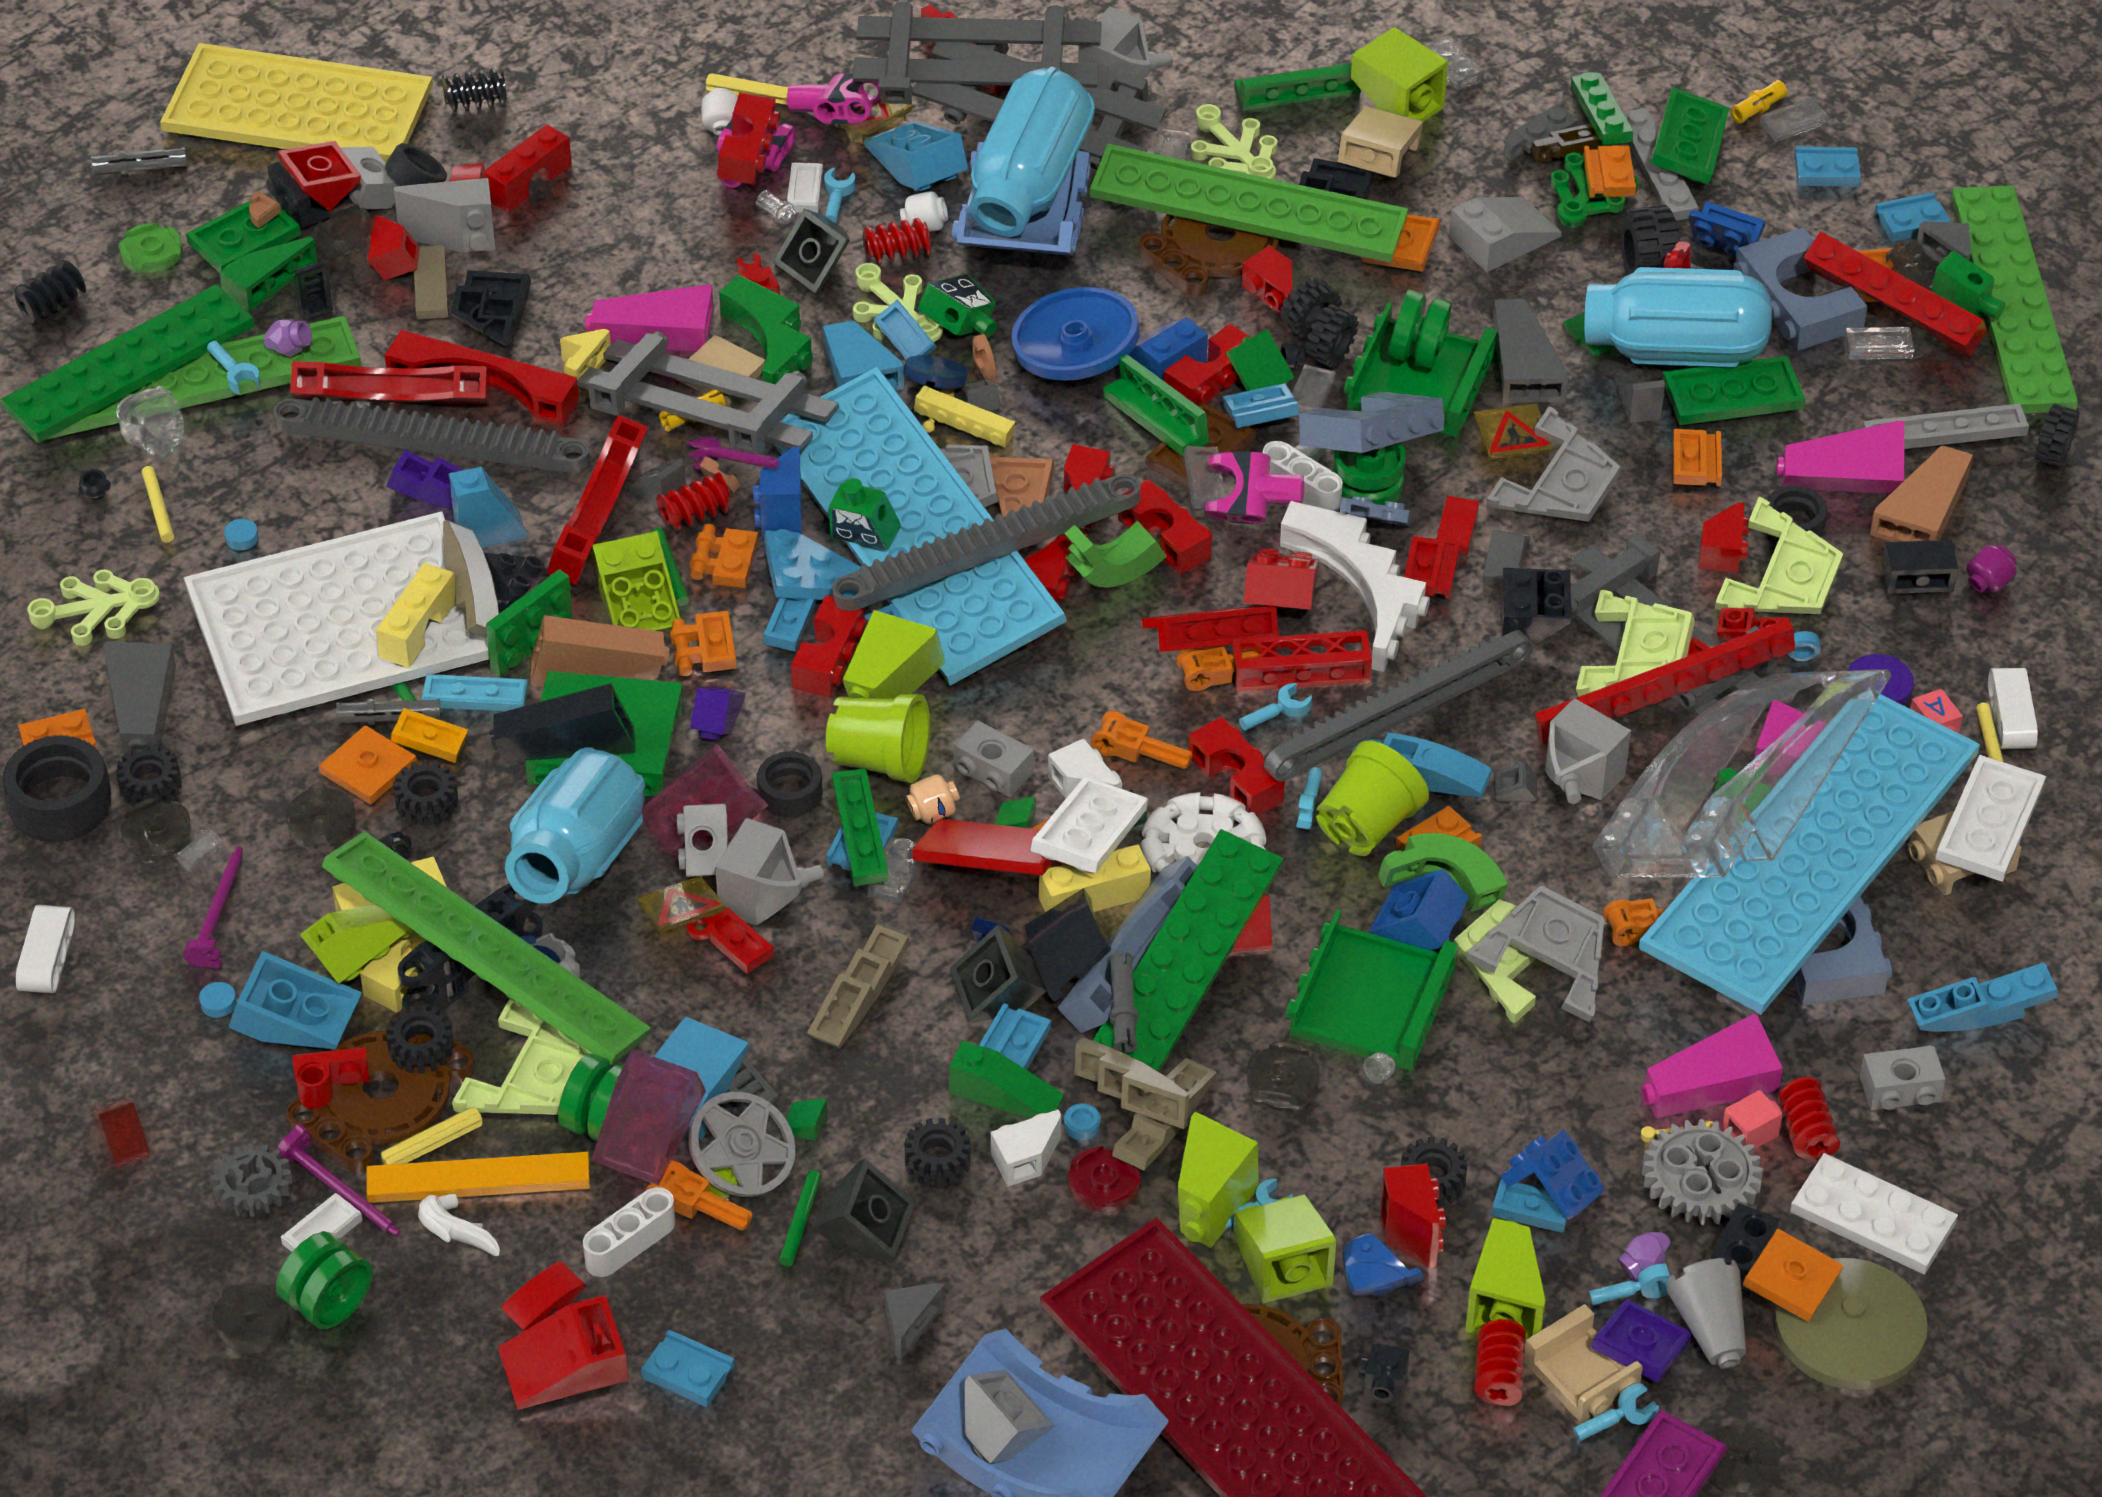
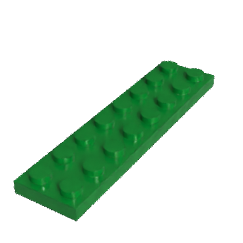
[0,284,254,443]
[1093,829,1283,1073]

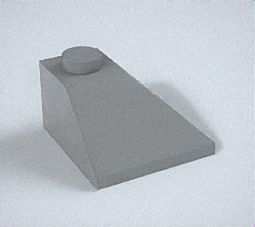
[965,1370,1054,1464]

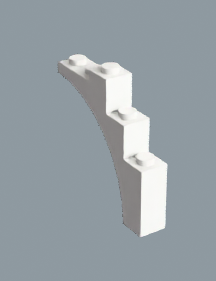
[1280,501,1430,672]

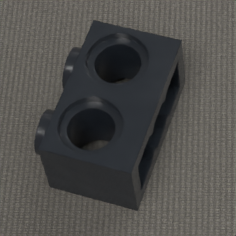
[1711,1203,1780,1295]

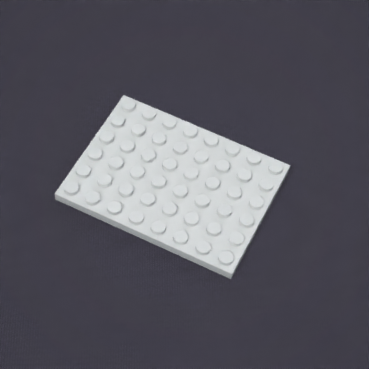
[184,511,489,726]

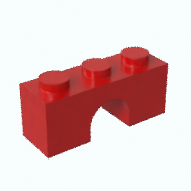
[718,92,780,185]
[483,124,572,213]
[1164,323,1252,407]
[1118,479,1212,575]
[791,595,868,698]
[1188,716,1285,816]

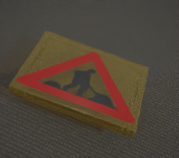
[833,99,915,144]
[1474,403,1553,460]
[636,876,726,935]

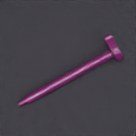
[687,437,780,470]
[183,846,243,969]
[277,1123,401,1237]

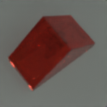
[91,1098,151,1168]

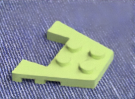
[1715,497,1843,614]
[1576,590,1695,697]
[1454,900,1603,1024]
[452,998,591,1115]

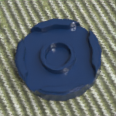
[904,355,968,389]

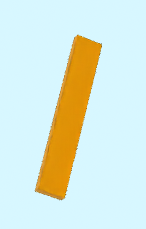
[367,1152,590,1203]

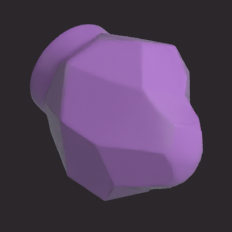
[263,319,312,357]
[1617,1232,1670,1282]

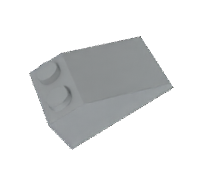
[394,178,496,253]
[1449,197,1562,272]

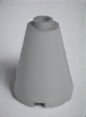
[1665,1258,1746,1369]

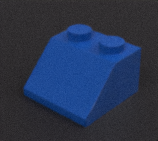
[1129,317,1208,381]
[753,447,802,541]
[1368,868,1469,951]

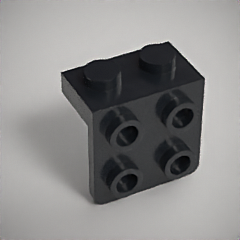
[266,162,354,229]
[484,553,550,613]

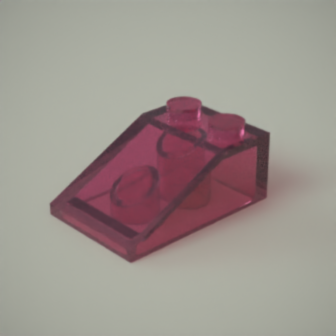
[642,744,768,857]
[592,1049,706,1186]

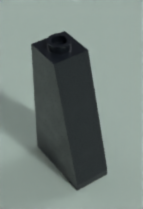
[489,683,636,762]

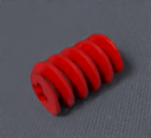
[862,218,931,265]
[656,472,730,532]
[1778,1077,1840,1160]
[1474,1319,1526,1407]

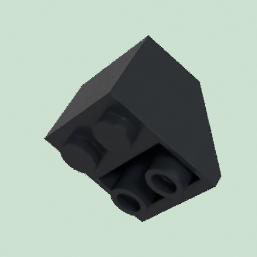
[1500,567,1571,645]

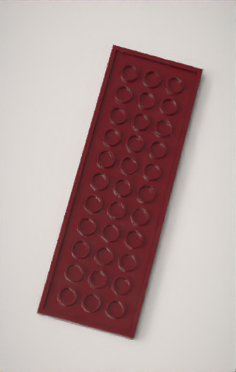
[1040,1217,1427,1497]

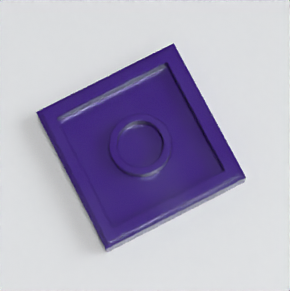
[1591,1299,1692,1383]

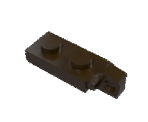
[1532,124,1618,163]

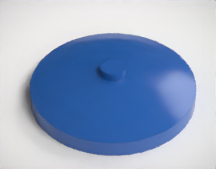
[1011,287,1140,380]

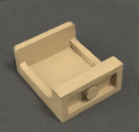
[1337,106,1423,178]
[1908,811,2021,896]
[1524,1304,1643,1423]

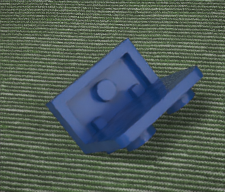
[1688,201,1765,257]
[1500,1129,1604,1219]

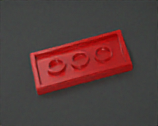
[912,819,1055,876]

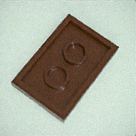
[1145,403,1256,493]

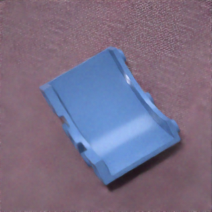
[952,142,1091,256]
[911,1329,1169,1497]

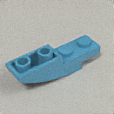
[1352,732,1492,798]
[1907,962,2058,1032]

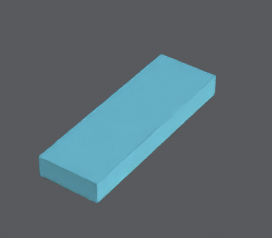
[422,674,528,711]

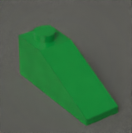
[219,237,317,312]
[949,1040,1064,1119]

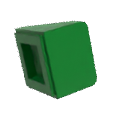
[994,797,1036,828]
[786,1098,827,1142]

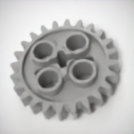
[1641,1119,1763,1225]

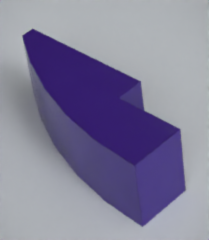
[386,449,463,509]

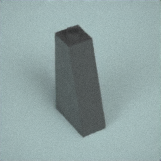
[1492,299,1569,403]
[103,642,176,756]

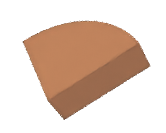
[249,191,281,228]
[973,334,997,379]
[700,457,740,493]

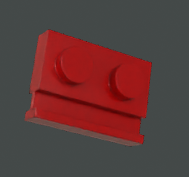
[1404,536,1460,599]

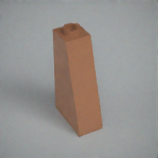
[1870,445,1973,542]
[529,615,669,687]

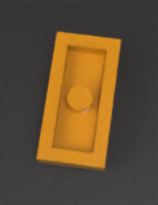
[391,708,468,763]

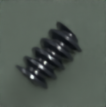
[441,68,507,112]
[14,260,86,324]

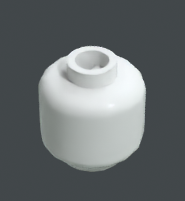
[701,88,738,136]
[900,191,948,233]

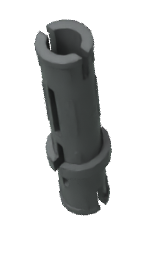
[91,147,187,176]
[336,698,441,726]
[1110,951,1139,1053]

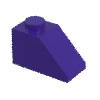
[690,686,746,740]

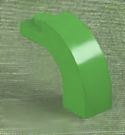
[1065,521,1167,588]
[1378,833,1508,912]

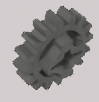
[210,1143,293,1217]

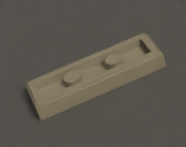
[414,245,448,320]

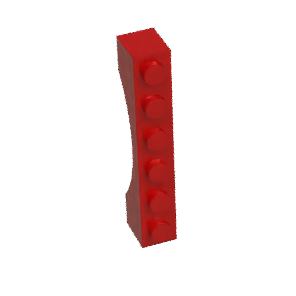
[1803,231,1987,358]
[384,330,579,426]
[290,361,490,405]
[546,415,648,585]
[1025,444,1115,604]

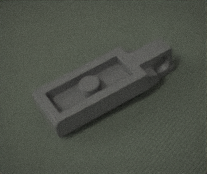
[1503,104,1579,161]

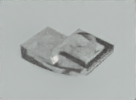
[867,837,920,905]

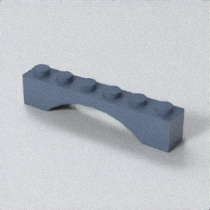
[1058,856,1198,1033]

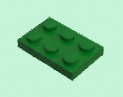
[186,193,301,272]
[486,569,573,676]

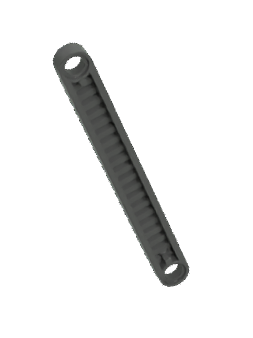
[273,397,590,473]
[832,474,1141,611]
[1264,630,1534,782]

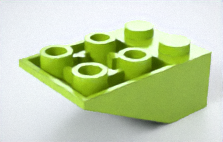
[590,531,681,631]
[300,904,415,984]

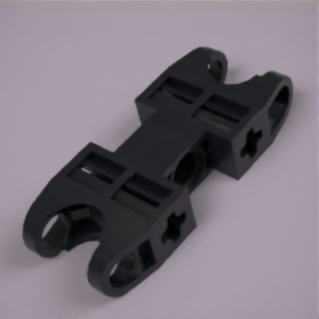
[397,883,543,1012]

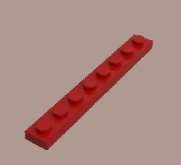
[1535,619,1796,745]

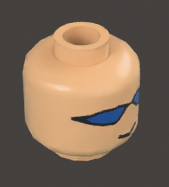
[906,774,960,825]

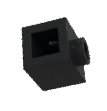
[1358,1343,1410,1407]

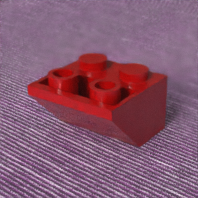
[1380,1163,1446,1268]

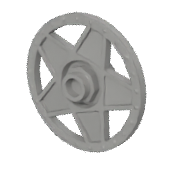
[689,1092,795,1197]

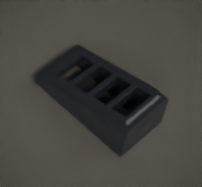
[294,260,333,320]

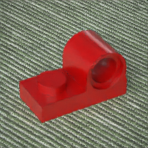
[292,1047,370,1109]

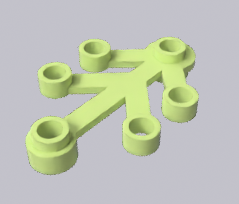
[1191,104,1278,179]
[853,263,943,342]
[27,569,160,646]

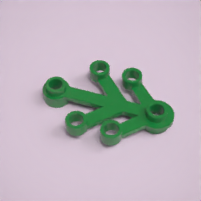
[1550,153,1639,228]

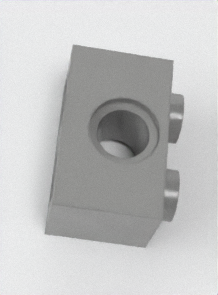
[341,147,399,210]
[954,720,1034,797]
[677,804,728,877]
[1859,1045,1946,1110]

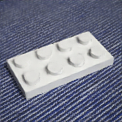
[1935,755,2046,882]
[1031,776,1148,874]
[1790,1153,1958,1275]

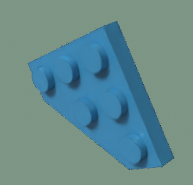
[763,529,861,600]

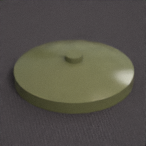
[1774,1258,1927,1390]

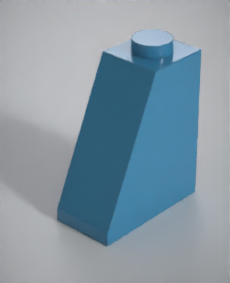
[822,320,904,391]
[449,467,527,548]

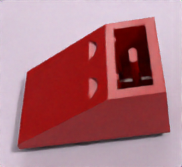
[1244,548,1319,610]
[498,1295,628,1410]

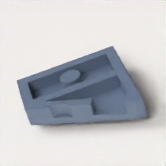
[1340,496,1411,527]

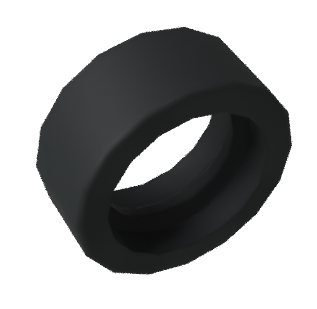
[385,143,447,186]
[1767,486,1828,542]
[756,751,823,817]

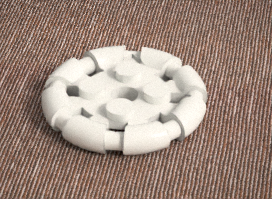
[1141,792,1267,873]

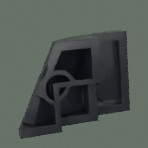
[1299,158,1374,199]
[451,270,531,347]
[1025,888,1112,1002]

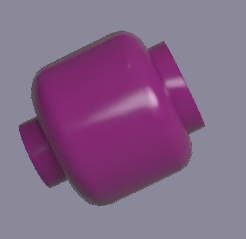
[1966,545,2017,594]

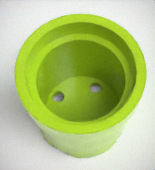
[826,694,930,783]
[1316,740,1429,856]

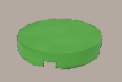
[119,223,183,273]

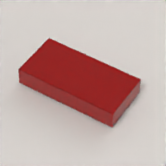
[1436,496,1479,555]

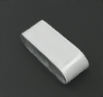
[1263,441,1343,512]
[1988,668,2038,749]
[16,905,75,994]
[583,1187,676,1277]

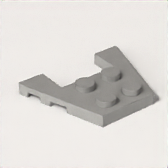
[1487,406,1620,522]
[939,444,998,508]
[1465,885,1605,1023]

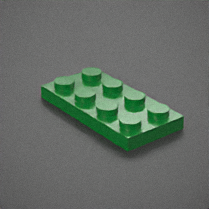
[1650,87,1729,184]
[1662,356,1806,425]

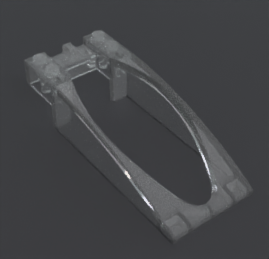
[1592,669,1891,878]

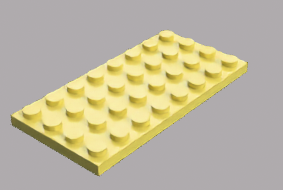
[160,43,433,163]

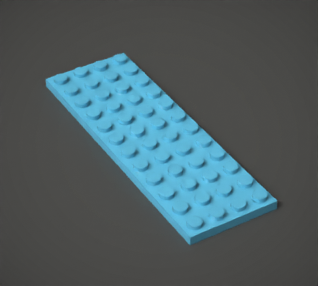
[774,367,1067,686]
[1639,684,1980,1015]

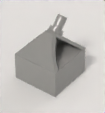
[1078,6,1171,91]
[1545,698,1631,804]
[715,818,824,926]

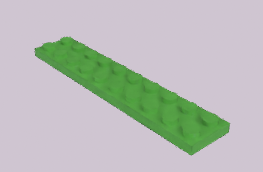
[1090,144,1408,263]
[1951,185,2078,414]
[45,316,362,440]
[322,831,651,1065]

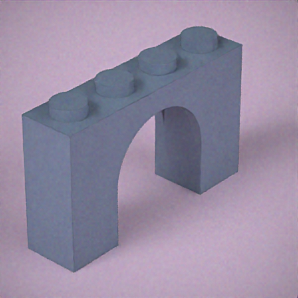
[1734,227,1867,351]
[1299,392,1444,453]
[1792,896,1892,1006]

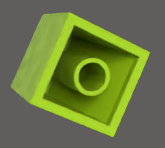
[1351,27,1448,122]
[843,610,945,698]
[1178,1112,1259,1248]
[1233,1195,1336,1304]
[1465,1218,1546,1344]

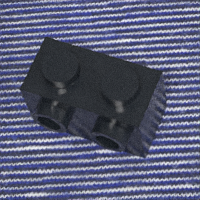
[1881,540,1958,594]

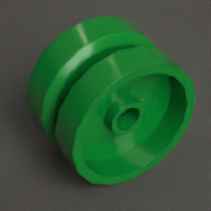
[1388,289,1452,369]
[1333,442,1405,506]
[558,1053,641,1146]
[276,1231,373,1330]

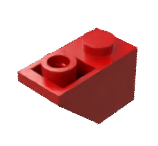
[367,215,420,281]
[1242,245,1292,315]
[1698,502,1750,573]

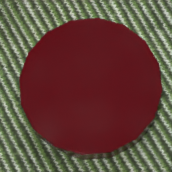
[1068,1146,1141,1212]

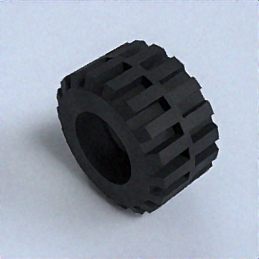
[1621,205,1681,275]

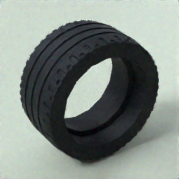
[3,735,111,843]

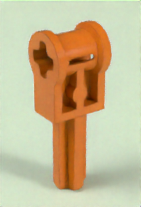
[1176,645,1260,691]
[1090,711,1192,769]
[1602,898,1668,946]
[646,1160,753,1230]

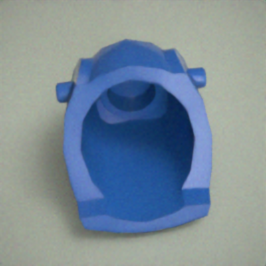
[1342,1232,1425,1297]

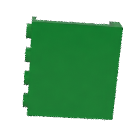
[1344,302,1498,437]
[525,671,684,797]
[1286,909,1458,1071]

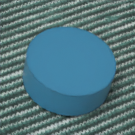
[224,519,259,551]
[1787,631,1821,661]
[199,982,237,1018]
[1064,1104,1101,1140]

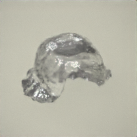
[116,385,184,458]

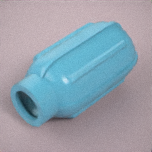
[969,67,1095,237]
[1585,267,1772,367]
[505,748,645,903]

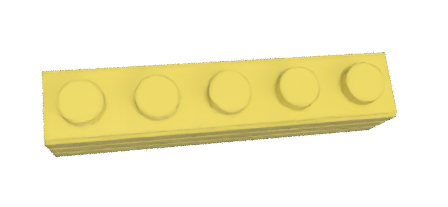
[914,385,1015,447]

